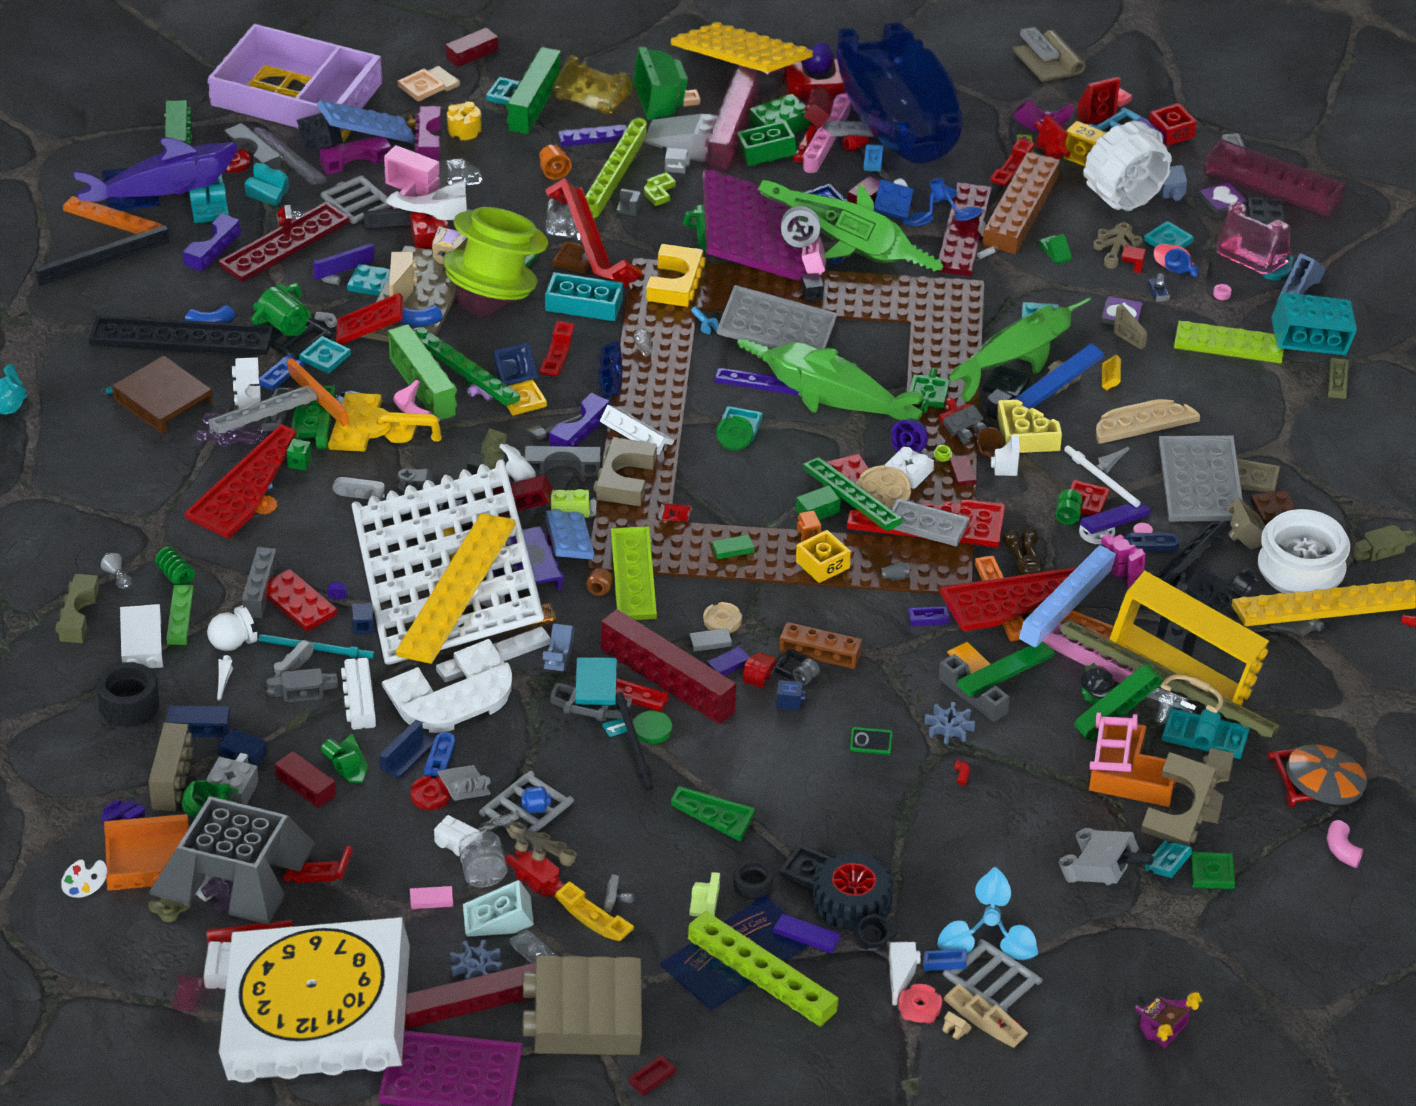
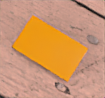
[947,642,990,674]

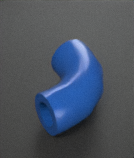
[185,305,236,323]
[397,305,443,327]

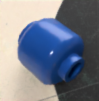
[522,786,551,813]

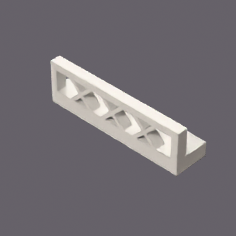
[600,405,674,455]

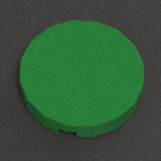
[716,416,753,451]
[633,711,672,744]

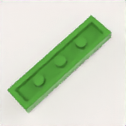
[166,585,194,645]

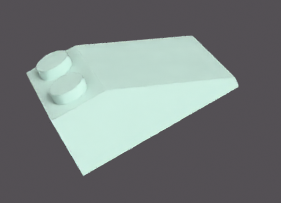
[463,880,534,937]

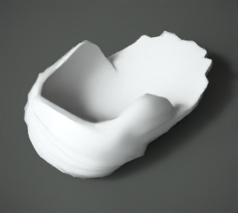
[499,444,536,482]

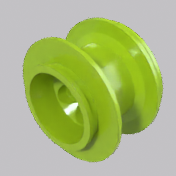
[443,207,548,300]

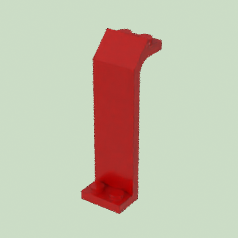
[545,178,643,289]

